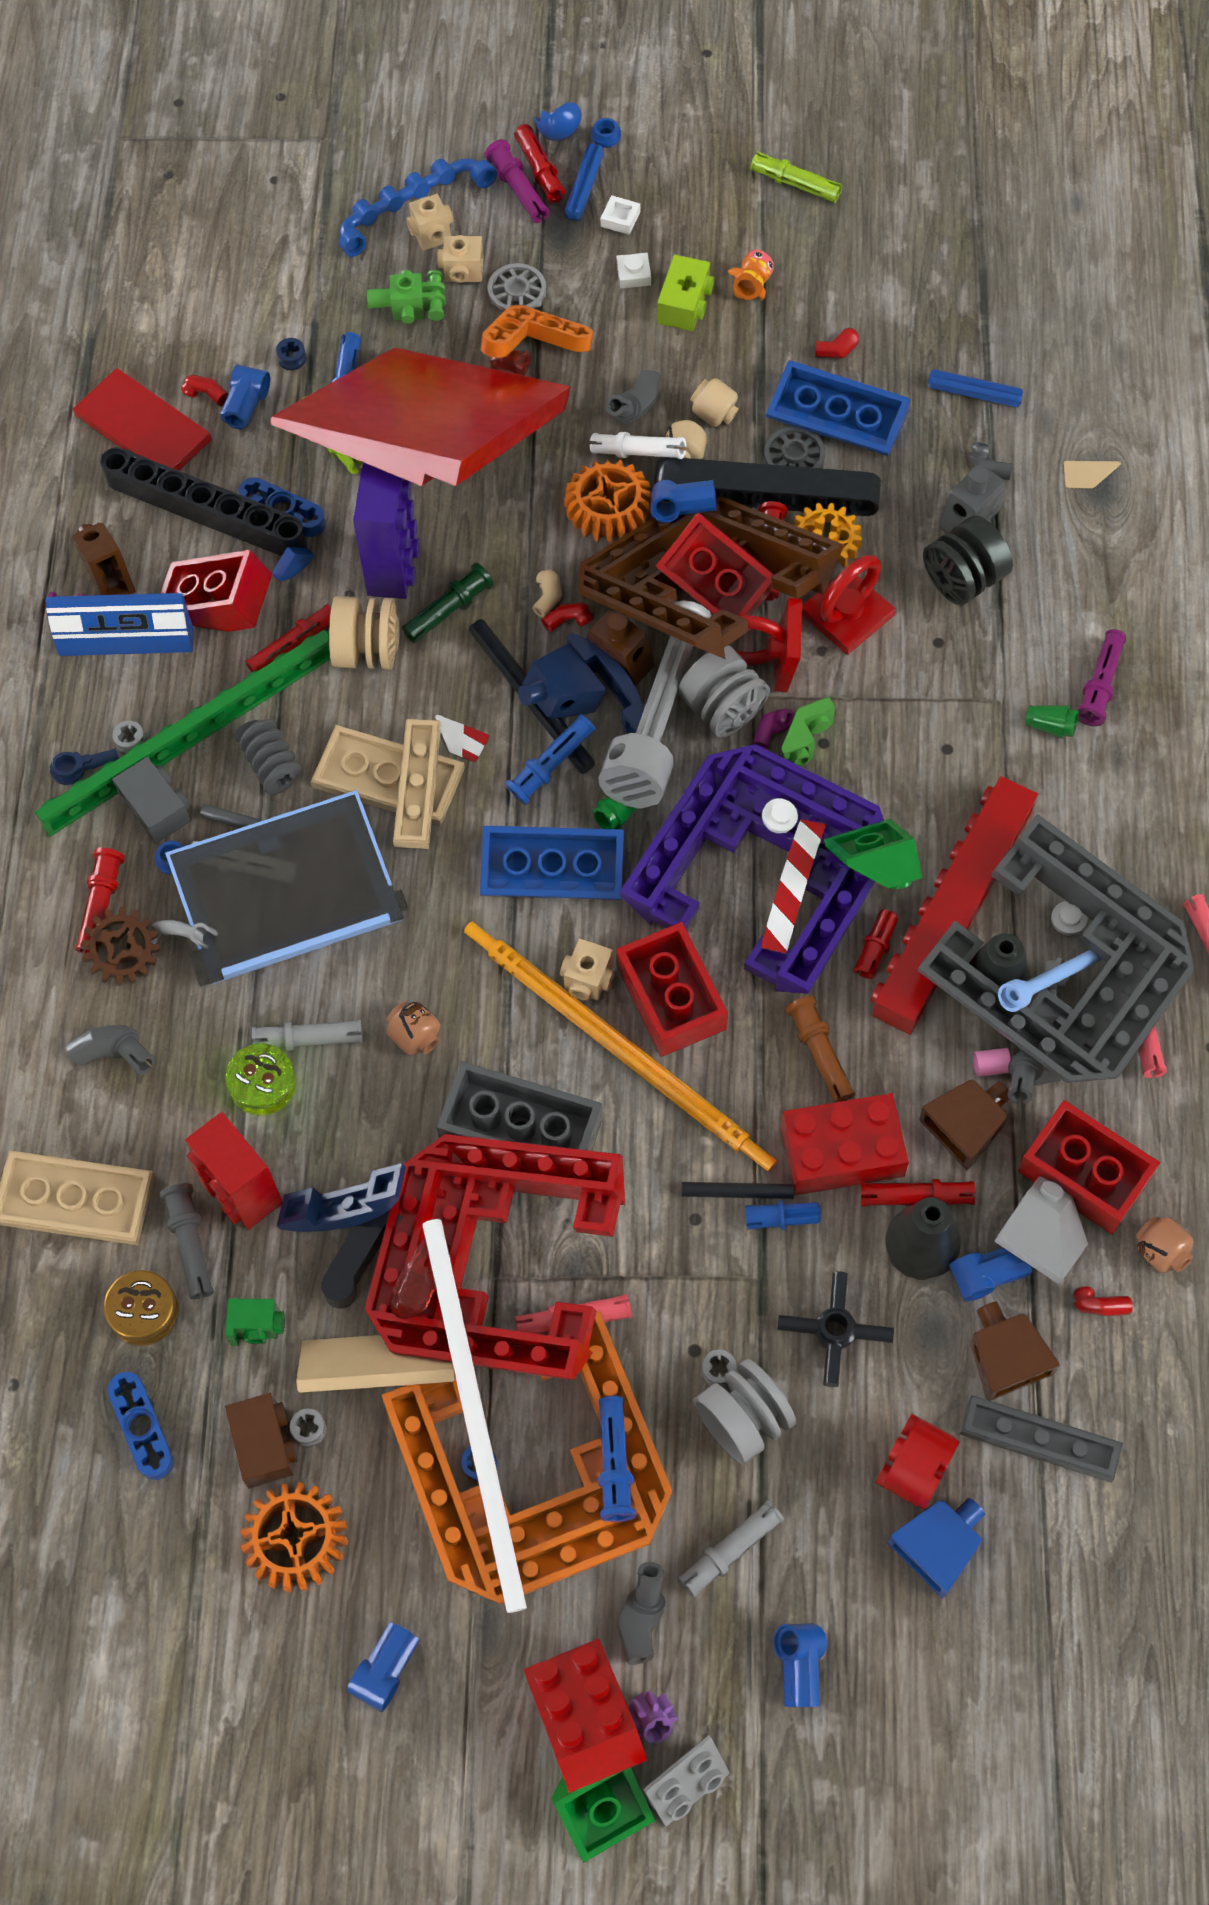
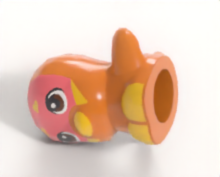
[728,250,774,300]

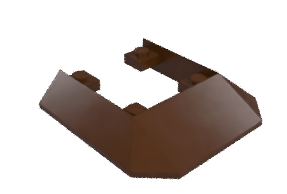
[578,497,843,659]

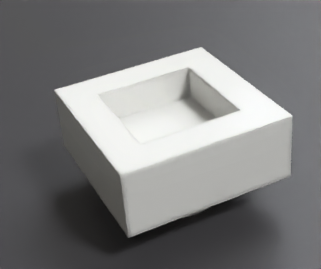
[600,195,640,235]
[616,253,651,289]

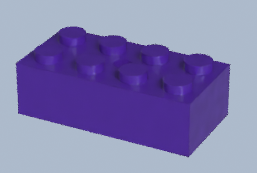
[353,462,420,599]

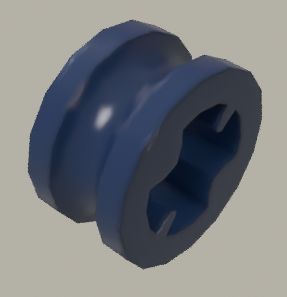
[276,338,306,371]

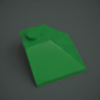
[824,819,922,889]
[551,1767,656,1863]

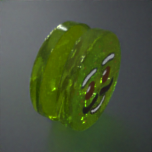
[225,1043,296,1116]

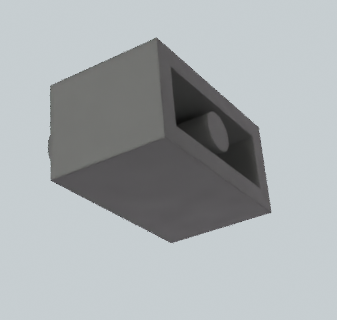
[112,757,191,844]

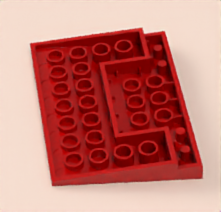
[270,347,571,486]

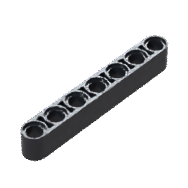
[100,447,307,556]
[653,457,881,516]

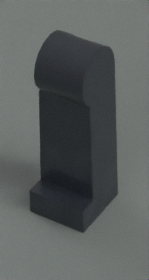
[321,1210,403,1309]

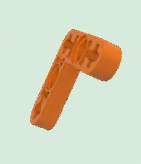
[480,305,594,358]

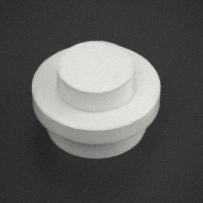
[762,799,798,833]
[1051,901,1088,936]

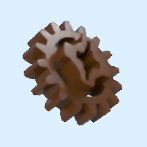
[81,907,160,986]

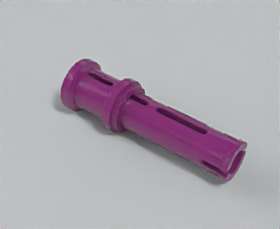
[484,139,550,223]
[1076,629,1126,726]

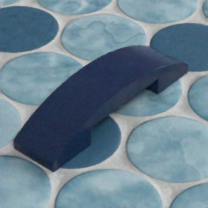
[566,633,644,734]
[277,1163,406,1232]

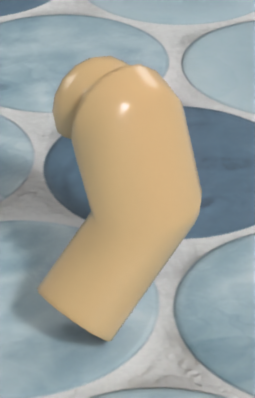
[532,569,563,618]

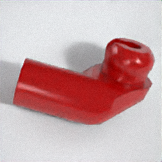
[541,602,593,633]

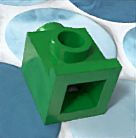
[225,1298,285,1346]

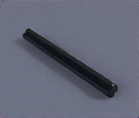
[469,619,595,774]

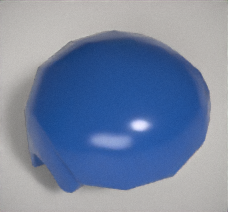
[533,102,582,141]

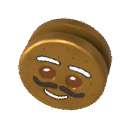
[104,1270,179,1346]

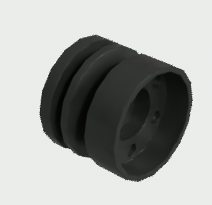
[923,515,1013,606]

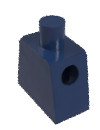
[518,643,606,719]

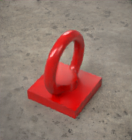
[802,555,896,655]
[735,597,802,693]

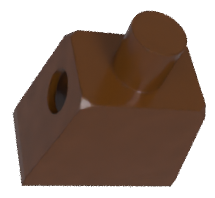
[72,523,136,595]
[587,609,655,686]
[919,1079,1010,1171]
[971,1301,1060,1401]

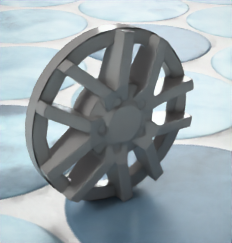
[488,263,546,311]

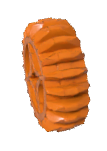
[564,458,651,544]
[240,1482,348,1592]

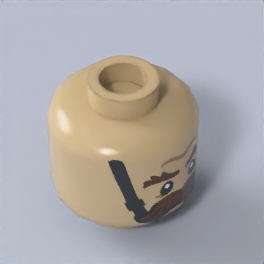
[665,420,707,459]

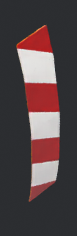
[761,819,826,953]

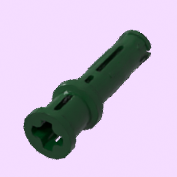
[401,562,494,644]

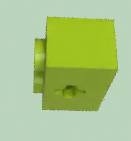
[657,254,715,331]

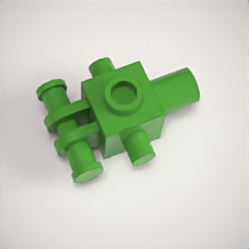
[367,270,446,324]

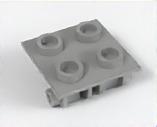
[643,1735,730,1826]

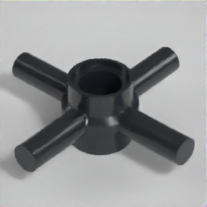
[777,1271,894,1387]

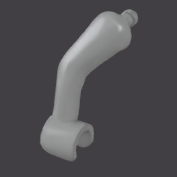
[151,920,217,949]

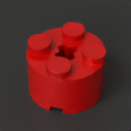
[875,1413,961,1510]

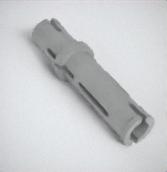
[252,1020,363,1051]
[677,1500,784,1598]

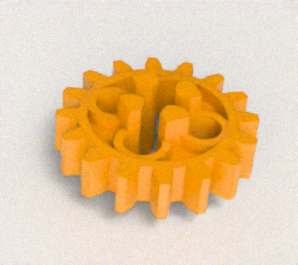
[794,503,862,571]

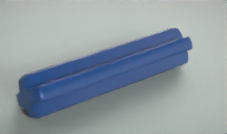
[565,143,603,221]
[928,369,1023,407]

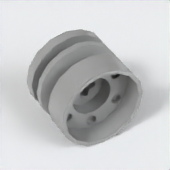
[677,645,770,737]
[693,1358,796,1465]

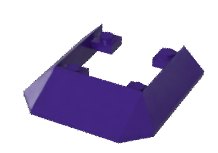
[620,744,884,994]

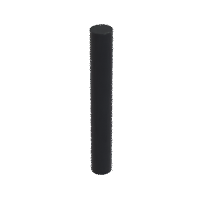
[682,1182,794,1199]

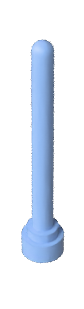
[998,950,1103,1012]

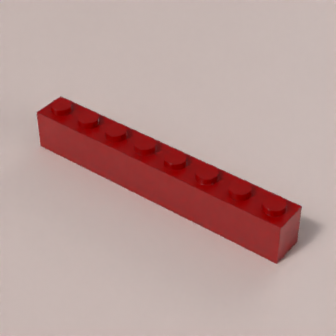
[870,776,1039,1035]

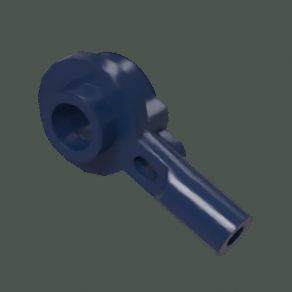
[50,748,119,785]

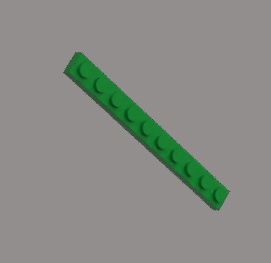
[34,629,331,837]

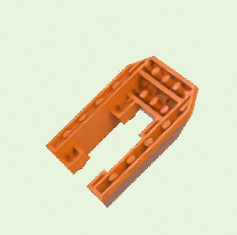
[381,1310,672,1605]

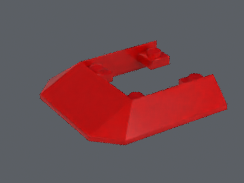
[365,1134,625,1380]

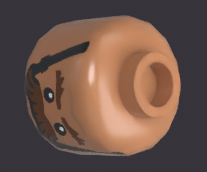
[387,1002,441,1055]
[1136,1216,1194,1273]

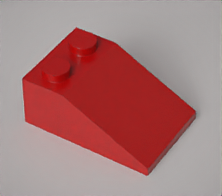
[655,513,775,616]
[160,550,272,632]

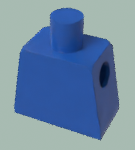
[887,1497,985,1599]

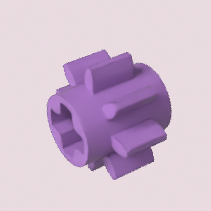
[629,1691,678,1745]

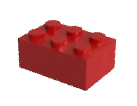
[616,922,728,1057]
[781,1093,909,1196]
[1017,1100,1161,1235]
[185,1111,283,1231]
[523,1638,647,1793]

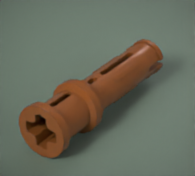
[785,995,855,1103]

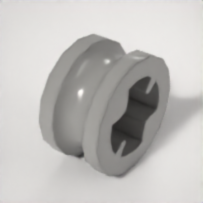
[112,721,146,755]
[702,1349,737,1387]
[290,1408,327,1447]

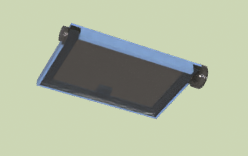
[165,790,408,987]

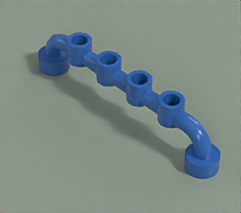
[339,158,497,257]

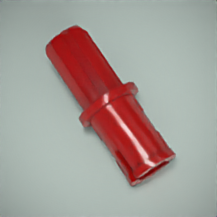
[853,909,898,979]

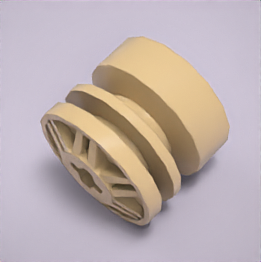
[329,596,399,670]

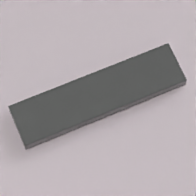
[960,1395,1123,1483]

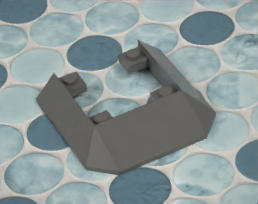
[917,814,1195,1083]

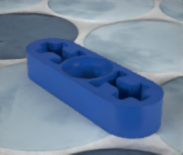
[238,477,326,537]
[108,1372,174,1480]

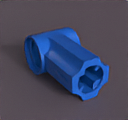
[220,364,271,430]
[651,480,717,523]
[949,1248,1032,1302]
[347,1621,420,1712]
[773,1623,827,1707]

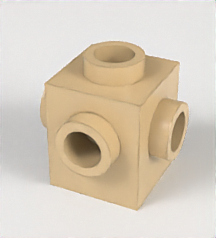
[406,193,453,251]
[437,235,484,283]
[560,938,615,1001]

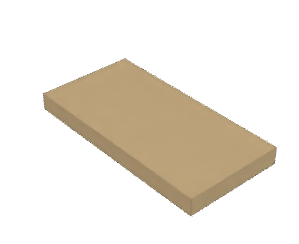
[311,725,465,826]
[0,1150,155,1245]
[296,1335,455,1393]

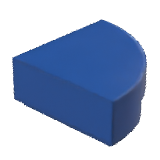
[272,547,315,581]

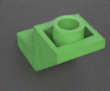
[780,697,835,767]

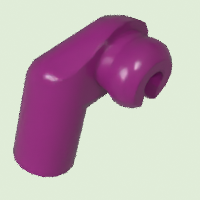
[752,708,795,750]

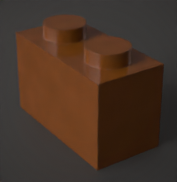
[225,1392,298,1489]

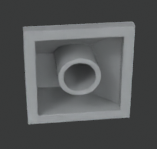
[994,1176,1088,1285]

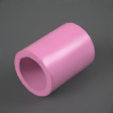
[973,1048,1011,1077]

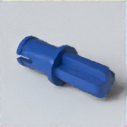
[745,1200,821,1230]

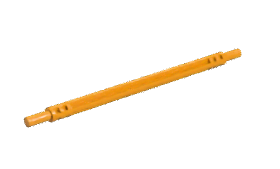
[464,921,777,1172]

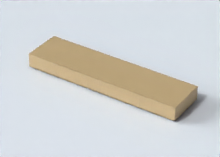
[393,719,441,849]

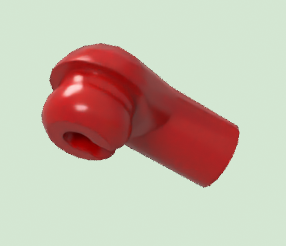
[815,328,859,359]
[181,374,229,406]
[1074,1286,1133,1316]

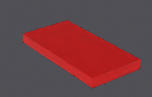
[73,368,212,471]

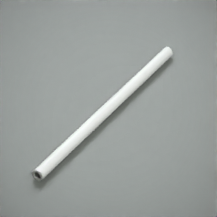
[422,1219,527,1613]

